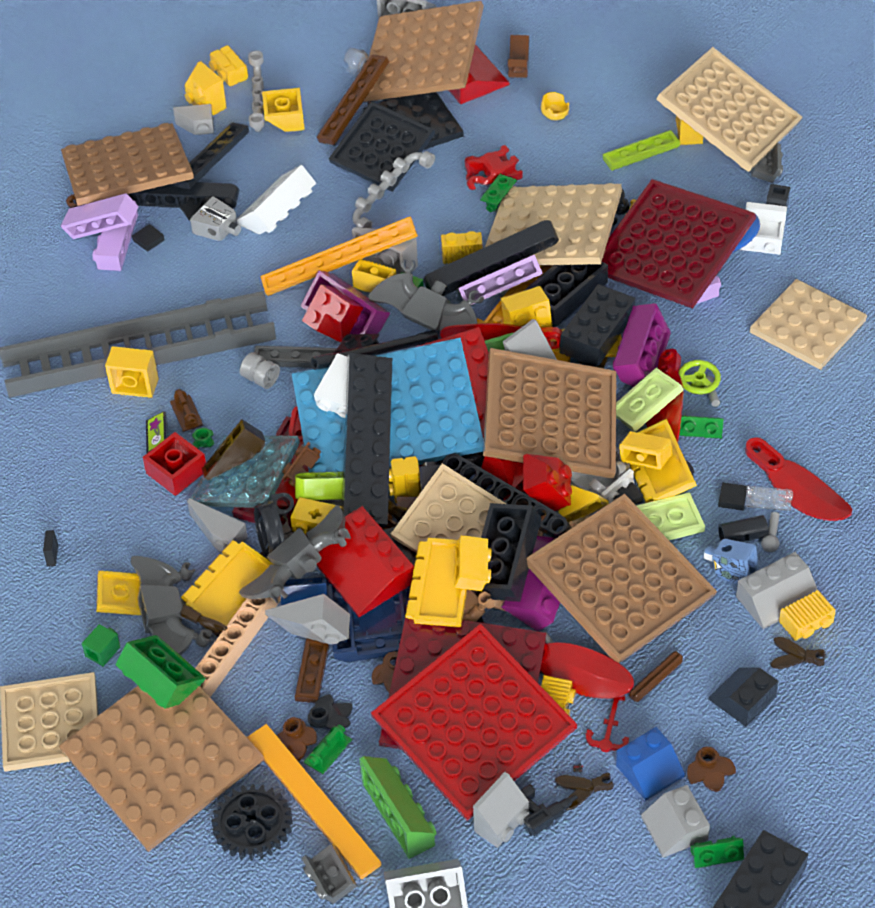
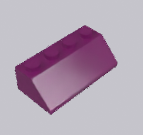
[301,270,390,334]
[613,303,671,387]
[501,536,560,632]

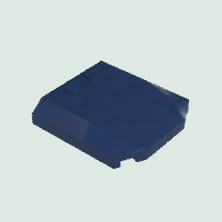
[327,584,411,662]

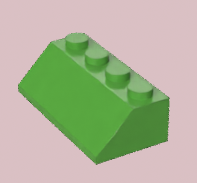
[359,756,437,859]

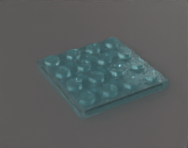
[190,435,300,508]

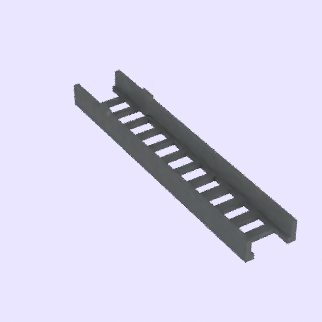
[0,291,276,398]

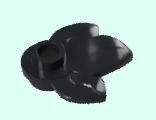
[307,694,353,730]

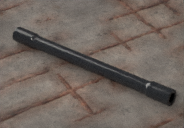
[311,330,438,370]

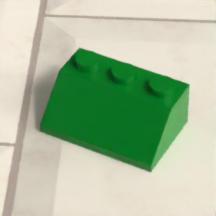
[115,635,206,709]

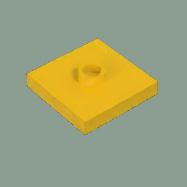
[96,570,141,615]

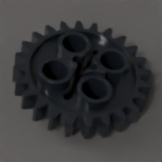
[211,784,293,861]

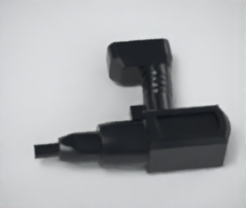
[521,784,578,836]

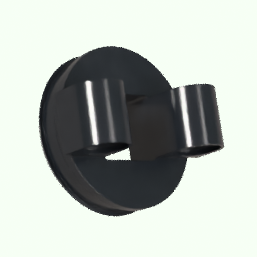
[254,493,294,562]

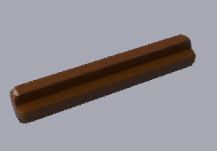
[629,651,683,702]

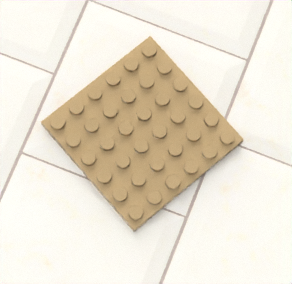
[656,47,803,172]
[485,183,622,265]

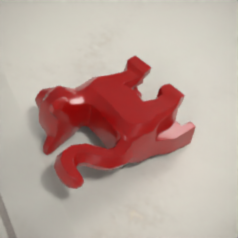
[464,145,523,190]

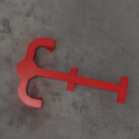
[586,695,629,752]

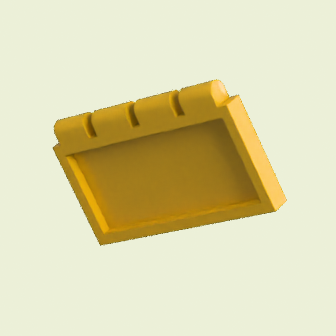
[629,419,697,503]
[406,538,467,627]
[181,540,273,631]

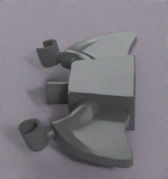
[368,260,484,334]
[239,505,351,603]
[130,556,212,655]

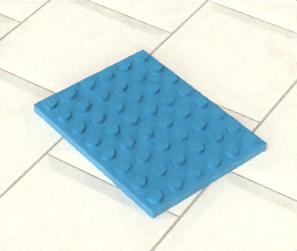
[292,337,484,473]

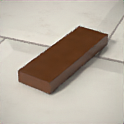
[295,638,330,703]

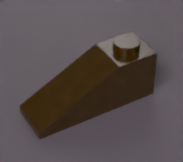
[202,419,266,480]

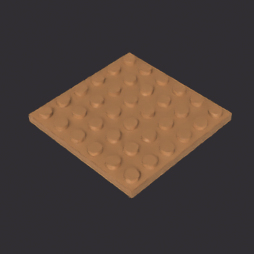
[363,1,484,102]
[61,123,194,206]
[483,348,616,479]
[526,494,717,663]
[59,686,264,852]

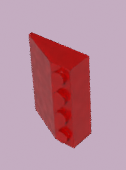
[448,44,509,104]
[317,506,414,617]

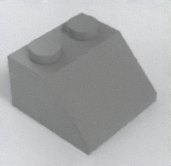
[473,772,529,848]
[641,785,710,858]

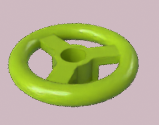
[679,360,721,395]

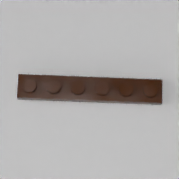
[317,55,389,145]

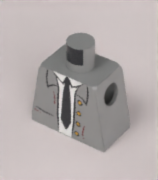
[190,196,241,241]

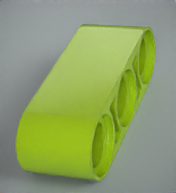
[295,472,343,500]

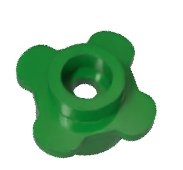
[192,428,214,449]

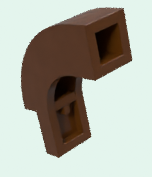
[508,35,530,78]

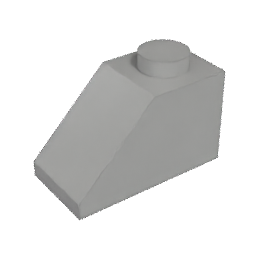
[173,104,214,135]

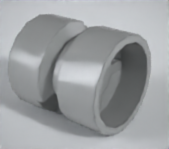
[240,352,280,389]

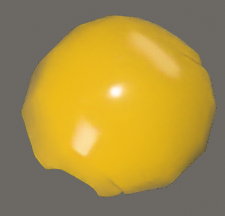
[541,92,569,121]

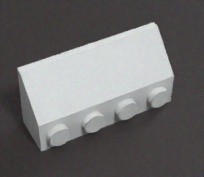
[237,165,316,234]

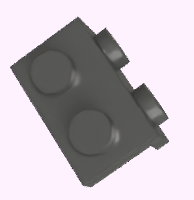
[751,143,783,183]
[302,844,357,904]

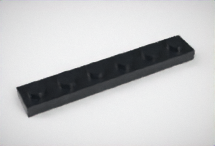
[173,123,249,189]

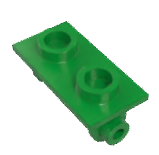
[480,174,517,212]
[679,415,724,439]
[304,724,352,774]
[690,836,744,868]

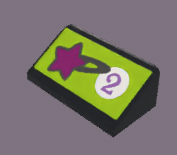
[146,411,168,453]

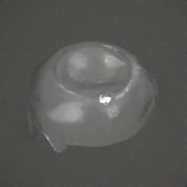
[344,48,369,78]

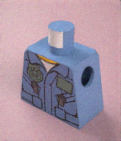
[704,539,759,585]

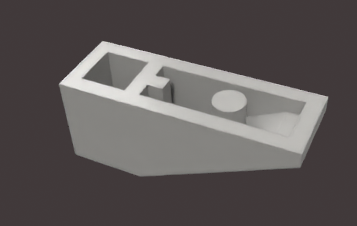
[187,498,248,552]

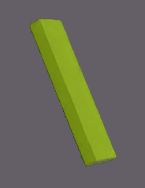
[603,130,680,171]

